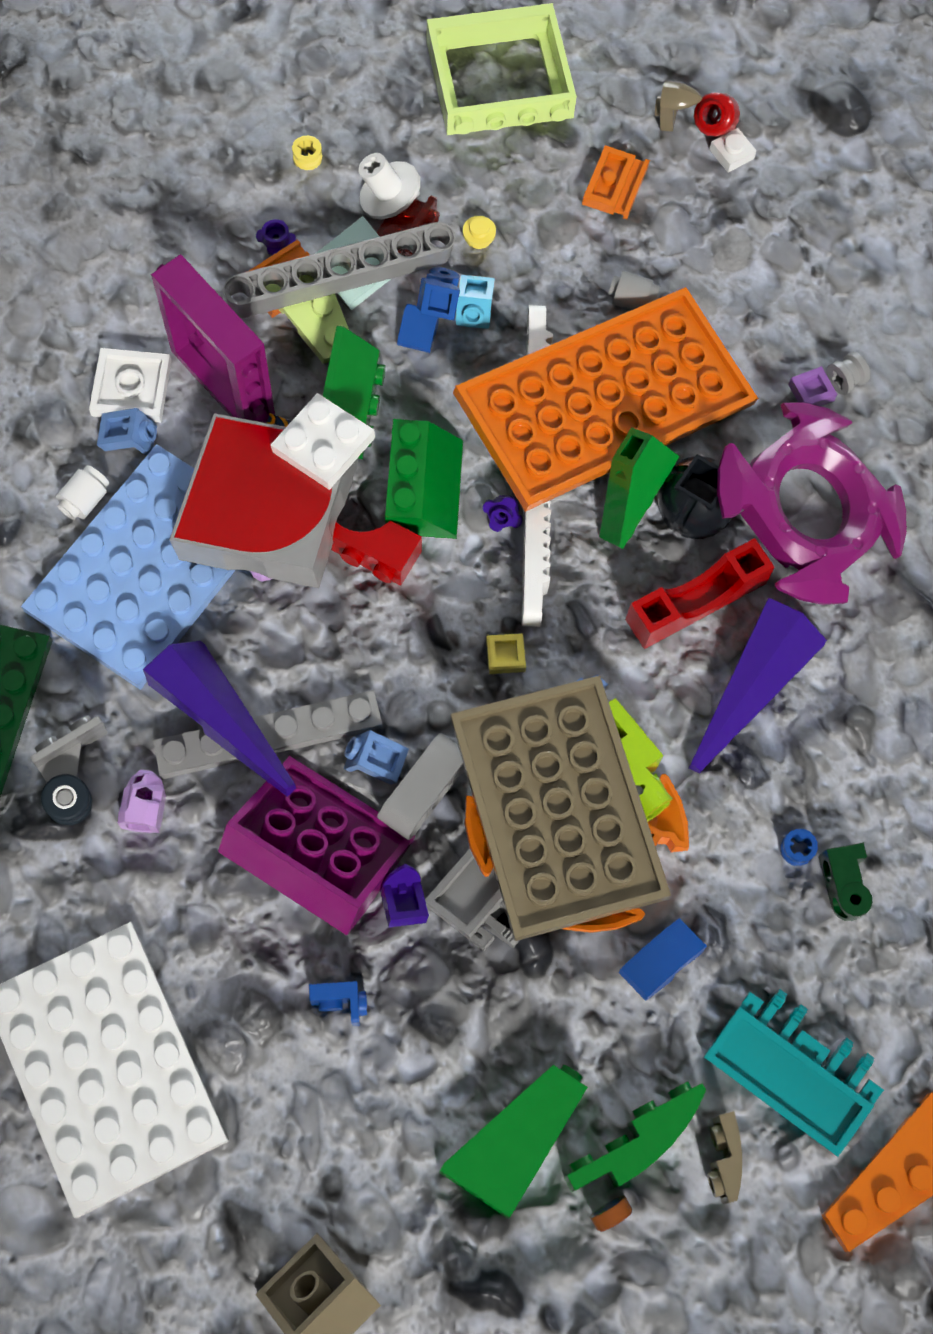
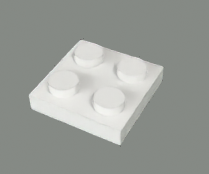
[89,348,172,423]
[270,393,376,490]

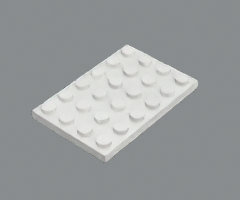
[0,922,229,1218]

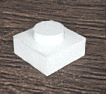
[709,128,756,173]

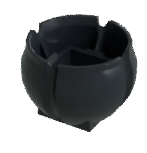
[657,454,731,539]

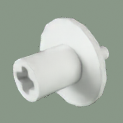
[358,153,421,220]

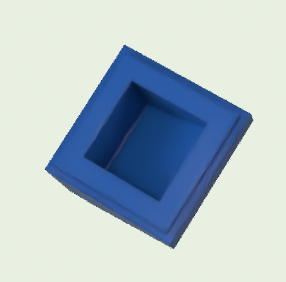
[397,304,439,353]

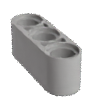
[377,733,465,840]

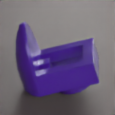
[380,864,429,928]

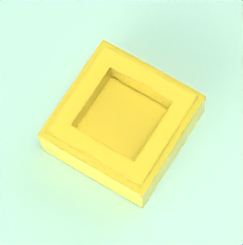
[486,633,526,674]

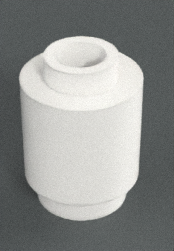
[56,465,109,520]

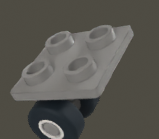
[30,716,108,825]

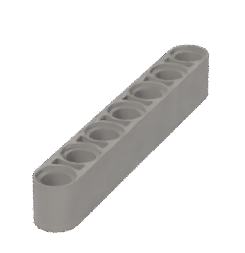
[223,222,455,318]

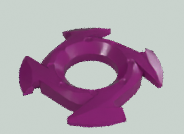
[717,402,907,605]

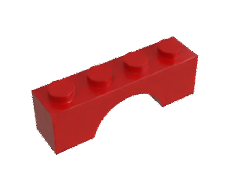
[331,521,422,586]
[625,538,775,649]

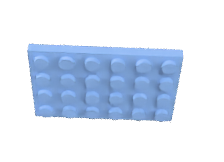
[21,444,235,690]

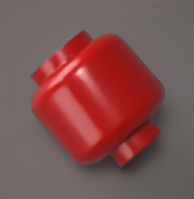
[694,92,740,137]

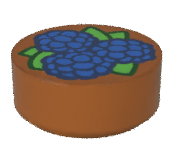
[590,1196,633,1232]

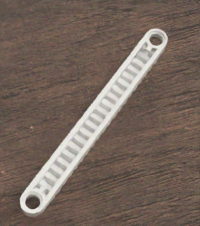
[522,305,553,627]

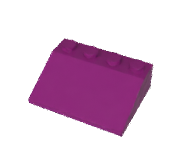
[218,756,416,935]

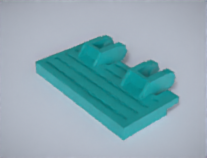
[704,989,884,1157]

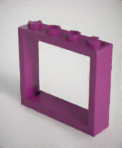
[151,254,275,423]

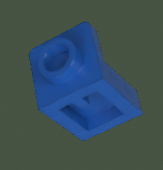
[309,981,367,1026]

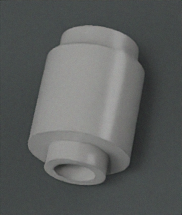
[608,271,660,310]

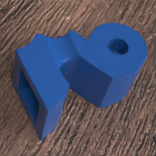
[416,267,460,321]

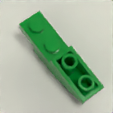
[564,1081,706,1192]

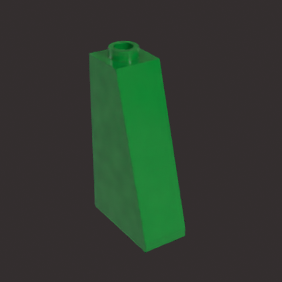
[439,1064,588,1219]

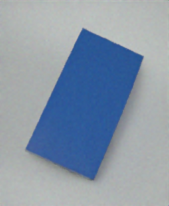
[618,918,707,1001]

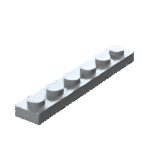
[153,690,383,779]

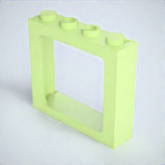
[426,3,577,135]

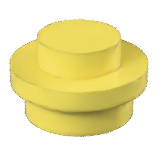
[463,216,496,249]

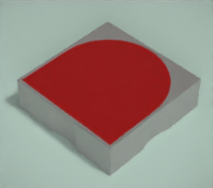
[170,413,358,588]

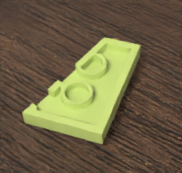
[265,275,349,364]

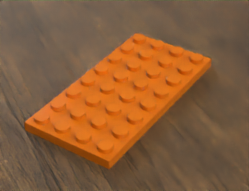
[453,287,759,512]

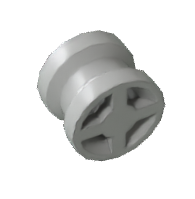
[827,351,871,395]

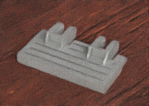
[425,848,520,951]

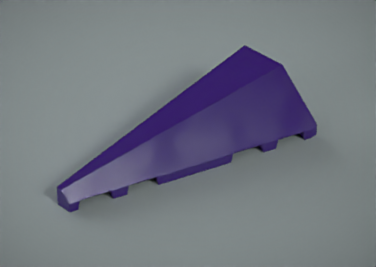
[689,598,827,774]
[143,640,296,797]

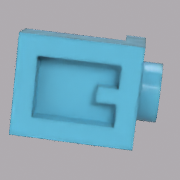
[456,275,495,329]

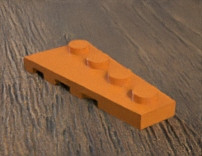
[822,1092,933,1252]

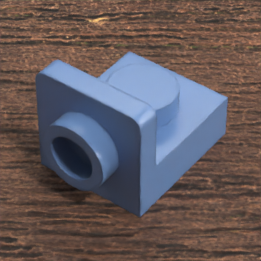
[97,408,157,455]
[344,730,409,785]

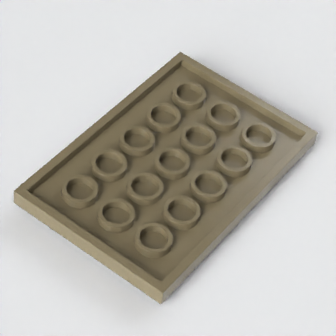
[451,675,671,941]

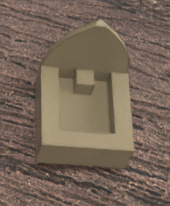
[655,81,702,132]

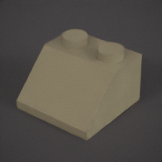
[255,1233,381,1334]

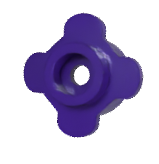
[256,219,296,255]
[483,495,523,532]

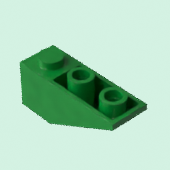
[599,427,680,549]

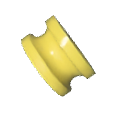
[292,135,322,170]

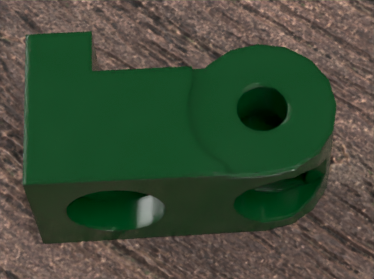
[818,842,873,921]

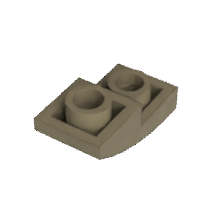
[707,1111,742,1204]

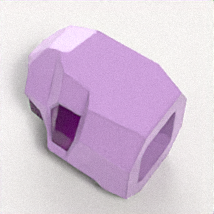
[117,770,166,833]

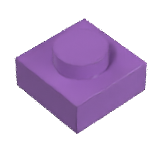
[788,366,838,406]

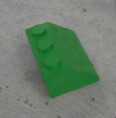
[323,326,386,459]
[385,419,463,539]

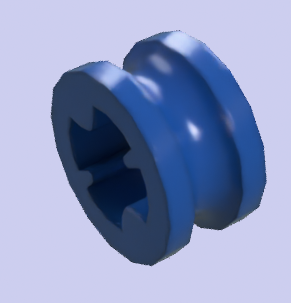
[780,829,818,866]

